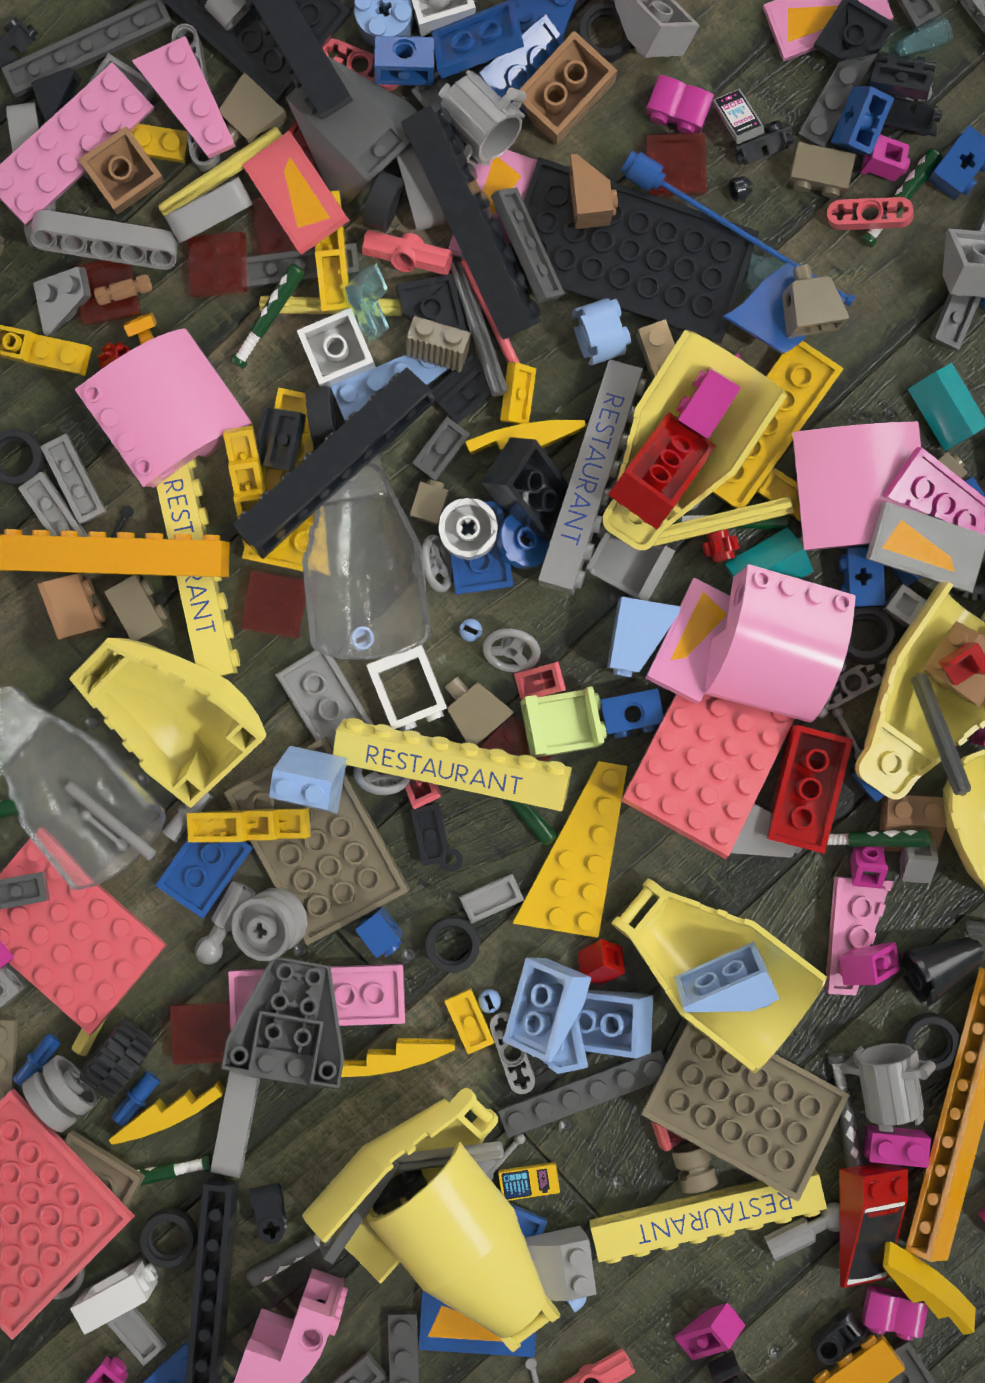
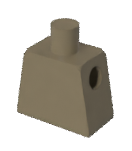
[219,73,288,145]
[782,264,849,338]
[445,677,514,745]

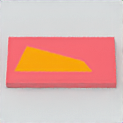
[242,131,350,255]

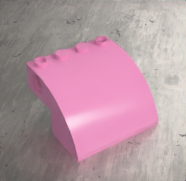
[75,328,253,488]
[704,564,856,723]
[234,1268,348,1383]

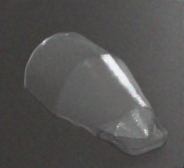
[302,453,431,660]
[0,686,166,890]

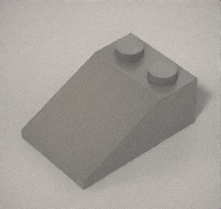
[614,0,700,58]
[525,1226,596,1301]

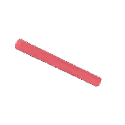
[461,260,520,364]

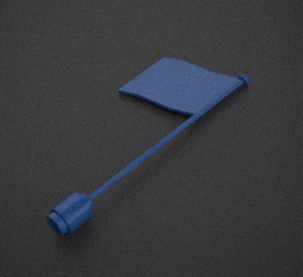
[620,150,855,354]

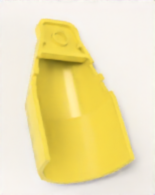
[603,330,788,550]
[855,581,985,799]

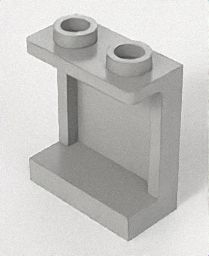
[584,525,675,601]

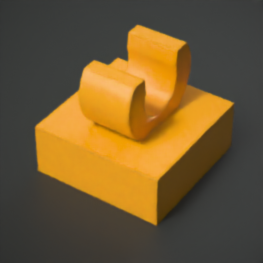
[124,312,157,344]

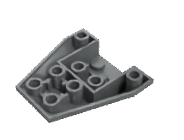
[286,57,417,207]
[221,957,344,1089]

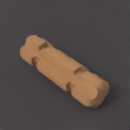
[94,275,152,305]

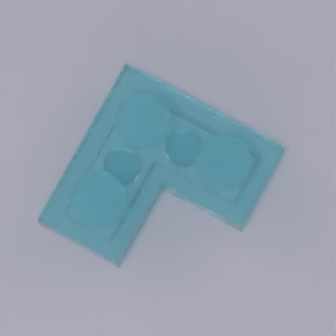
[345,263,389,342]

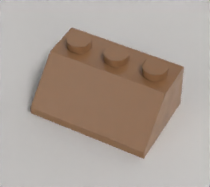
[520,31,617,146]

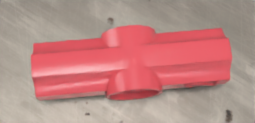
[362,230,453,275]
[561,1348,635,1383]

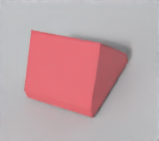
[651,1121,684,1151]

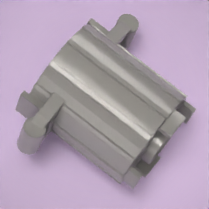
[438,70,527,168]
[840,1043,936,1132]

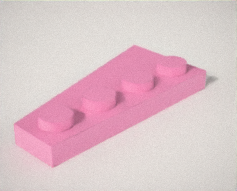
[132,36,236,159]
[824,876,894,995]

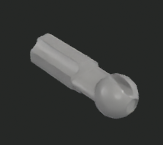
[194,881,256,965]
[764,1202,840,1261]

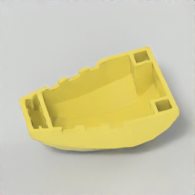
[69,638,267,808]

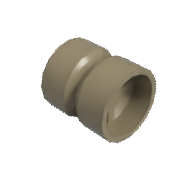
[671,1142,718,1194]

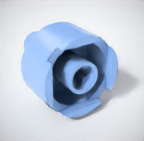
[354,0,414,47]
[572,298,631,366]

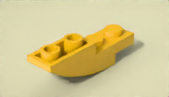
[0,325,92,376]

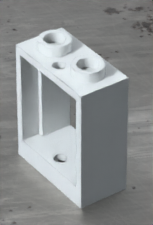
[366,643,447,731]
[70,1257,158,1335]

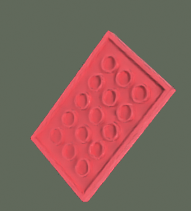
[621,694,795,859]
[0,832,168,1035]

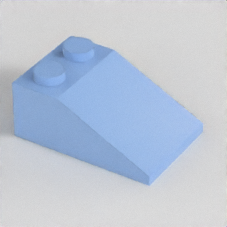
[674,941,779,1012]
[502,958,592,1063]
[577,990,653,1059]

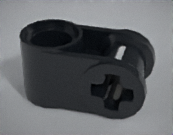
[250,1182,288,1244]
[811,1308,869,1365]

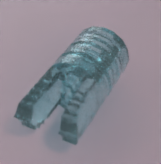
[895,16,953,57]

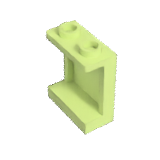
[520,686,607,758]

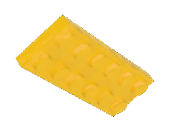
[712,341,844,509]

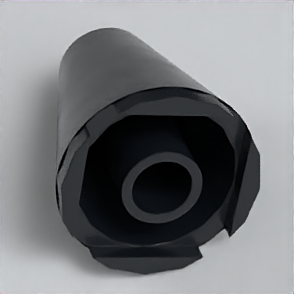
[899,937,984,1006]

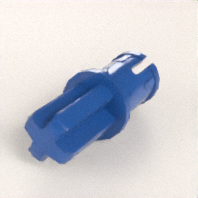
[12,1034,61,1087]
[112,1071,161,1126]

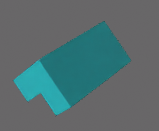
[908,363,985,451]
[725,527,813,579]

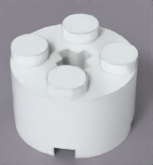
[439,498,498,560]

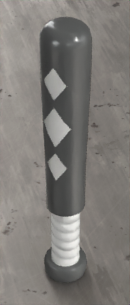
[828,1053,863,1168]
[246,1235,320,1287]

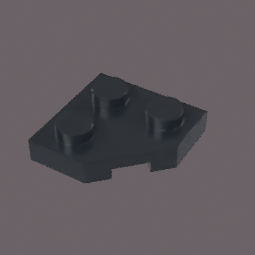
[813,0,896,62]
[395,273,467,331]

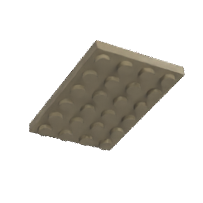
[224,737,410,945]
[640,1021,850,1201]

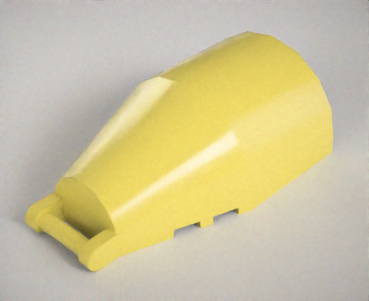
[611,878,827,1073]
[302,1088,498,1284]
[366,1141,560,1352]

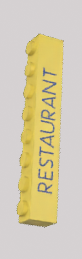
[157,458,240,676]
[333,718,572,811]
[589,1169,827,1264]

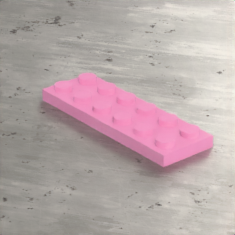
[0,62,154,227]
[228,964,405,1030]

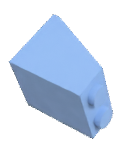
[607,597,680,677]
[269,746,347,814]

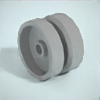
[231,888,308,961]
[22,1055,97,1132]

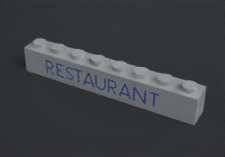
[538,359,647,595]

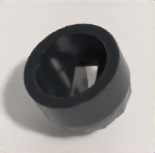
[729,176,753,202]

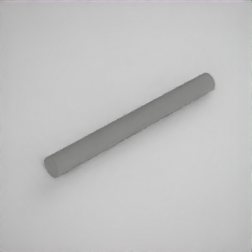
[64,781,156,860]

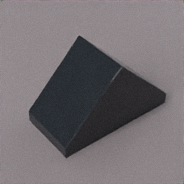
[31,67,81,122]
[707,1351,749,1383]

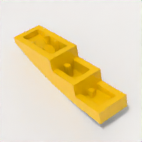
[315,191,351,312]
[465,420,587,456]
[223,425,265,551]
[187,808,310,842]
[341,1038,456,1077]
[109,1081,226,1145]
[883,1241,976,1335]

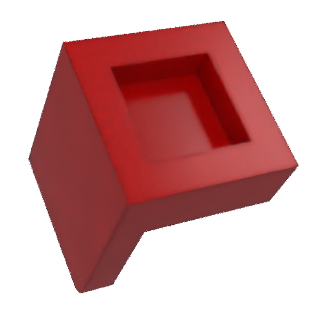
[938,642,985,685]
[578,939,625,985]

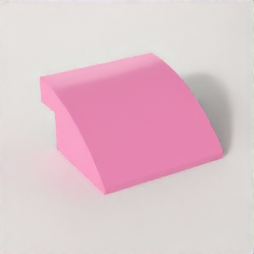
[793,421,928,551]

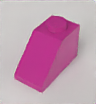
[838,942,900,985]
[675,1303,745,1361]

